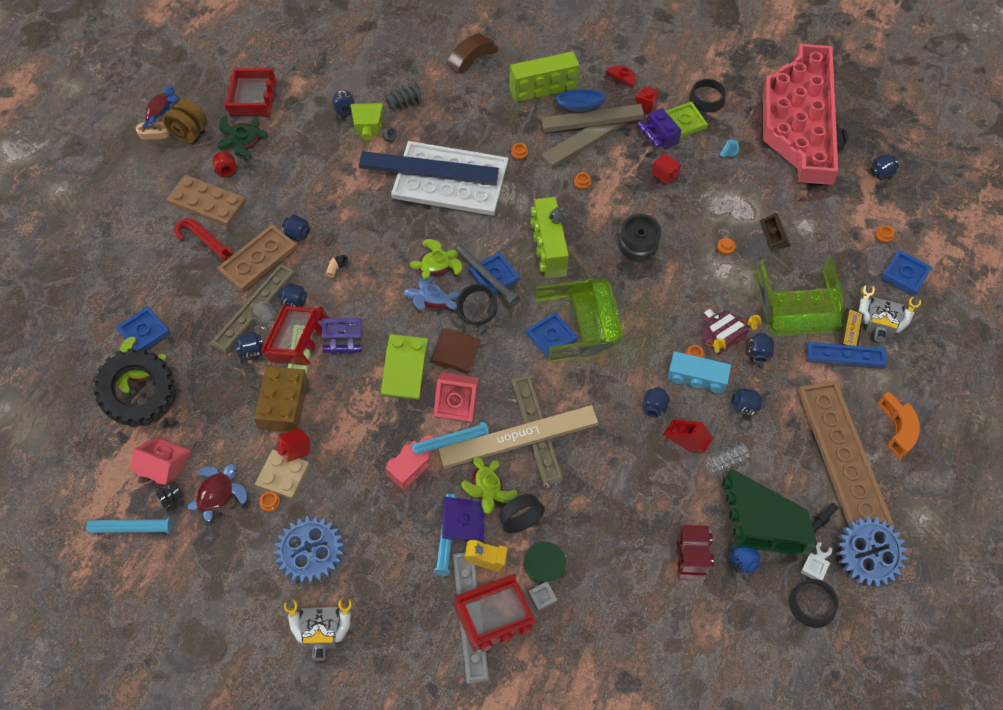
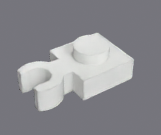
[800,542,832,580]

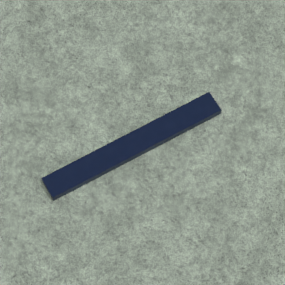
[359,151,499,185]

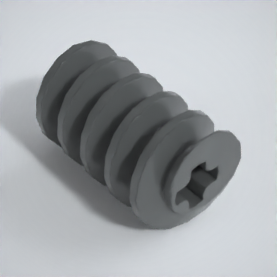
[384,81,421,111]

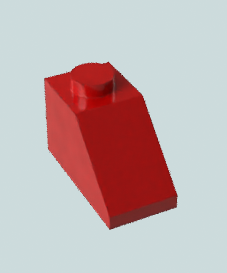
[663,420,714,453]

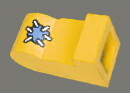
[464,540,508,572]

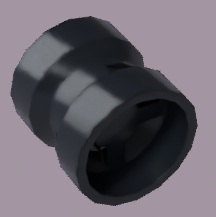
[155,481,184,509]

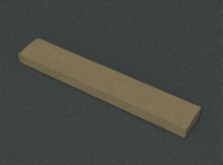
[542,104,644,133]
[541,121,630,169]
[210,263,296,355]
[511,375,563,486]

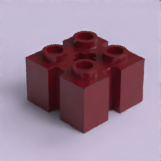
[676,525,714,581]

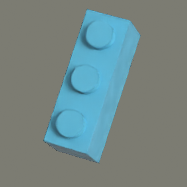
[667,351,731,393]

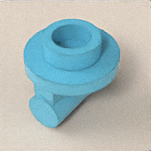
[720,139,739,157]

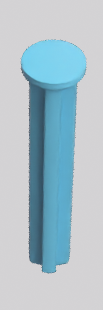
[412,422,489,454]
[433,494,457,576]
[86,517,173,534]

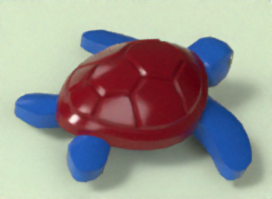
[142,86,179,129]

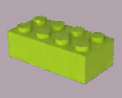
[509,51,580,103]
[530,197,569,279]

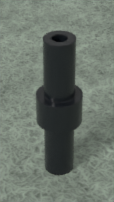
[812,503,838,534]

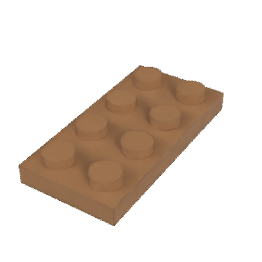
[166,175,246,227]
[217,224,297,293]

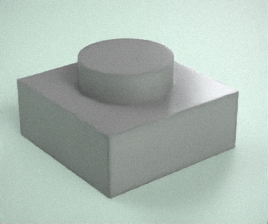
[528,582,558,612]

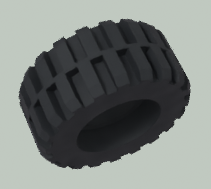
[93,348,176,427]

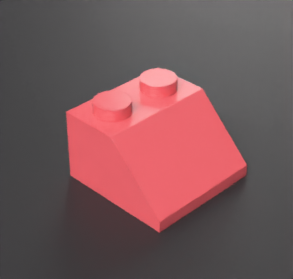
[433,372,479,422]
[130,437,192,485]

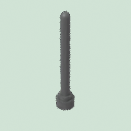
[456,245,521,307]

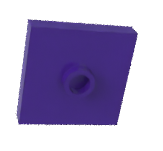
[442,497,484,543]

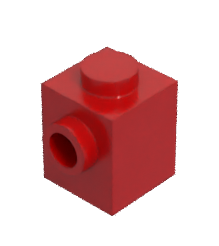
[635,86,659,115]
[652,153,681,185]
[276,428,310,462]

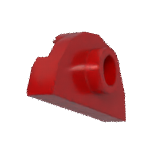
[606,65,635,89]

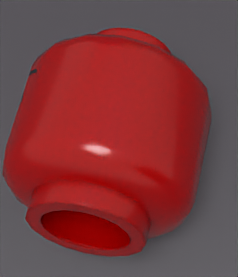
[212,151,237,177]

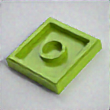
[666,102,708,138]

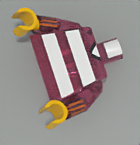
[702,309,762,356]

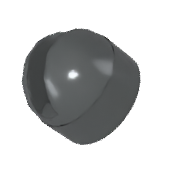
[382,127,397,141]
[549,207,565,224]

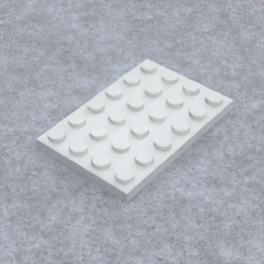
[391,141,508,216]

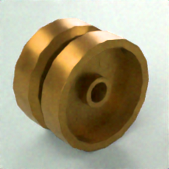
[162,99,208,143]

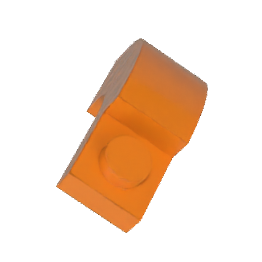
[877,392,920,460]

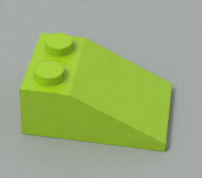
[381,334,429,400]

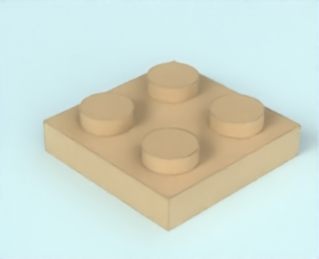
[254,449,310,500]

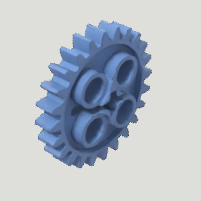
[274,516,344,585]
[836,517,907,587]

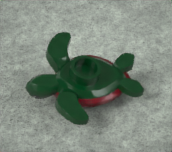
[218,116,268,158]

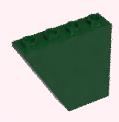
[722,469,817,556]

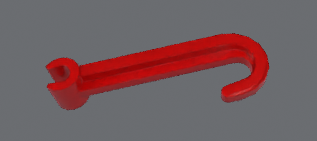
[174,218,234,263]

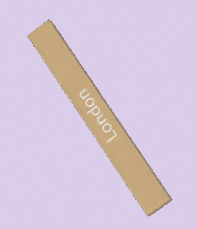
[438,405,598,469]

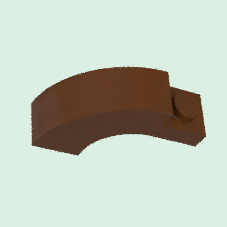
[447,33,499,71]

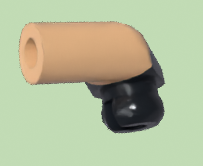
[325,255,348,278]

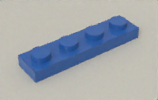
[807,342,887,369]

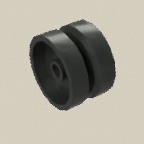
[619,214,661,261]

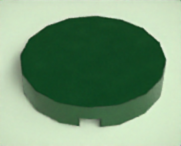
[524,542,566,584]

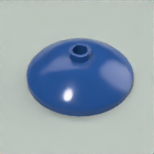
[556,89,606,113]

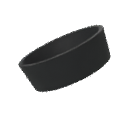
[689,79,726,113]
[456,284,498,325]
[499,494,545,533]
[789,579,839,628]

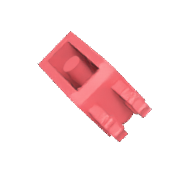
[385,435,434,491]

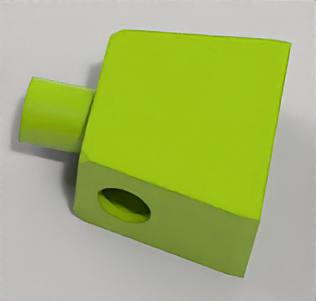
[351,103,384,141]

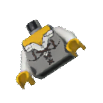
[858,285,921,343]
[284,597,354,661]

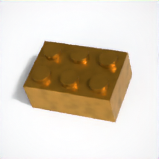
[254,366,308,432]

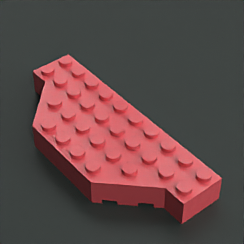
[763,44,838,185]

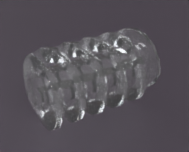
[705,441,751,479]

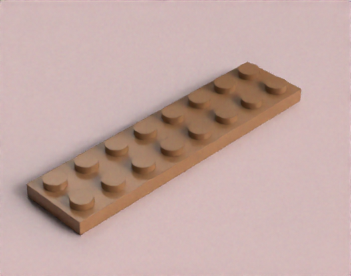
[798,381,894,528]

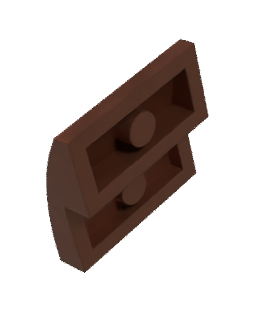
[430,328,481,374]

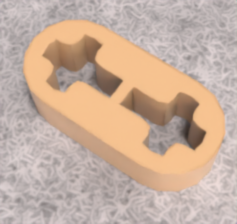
[136,122,170,140]

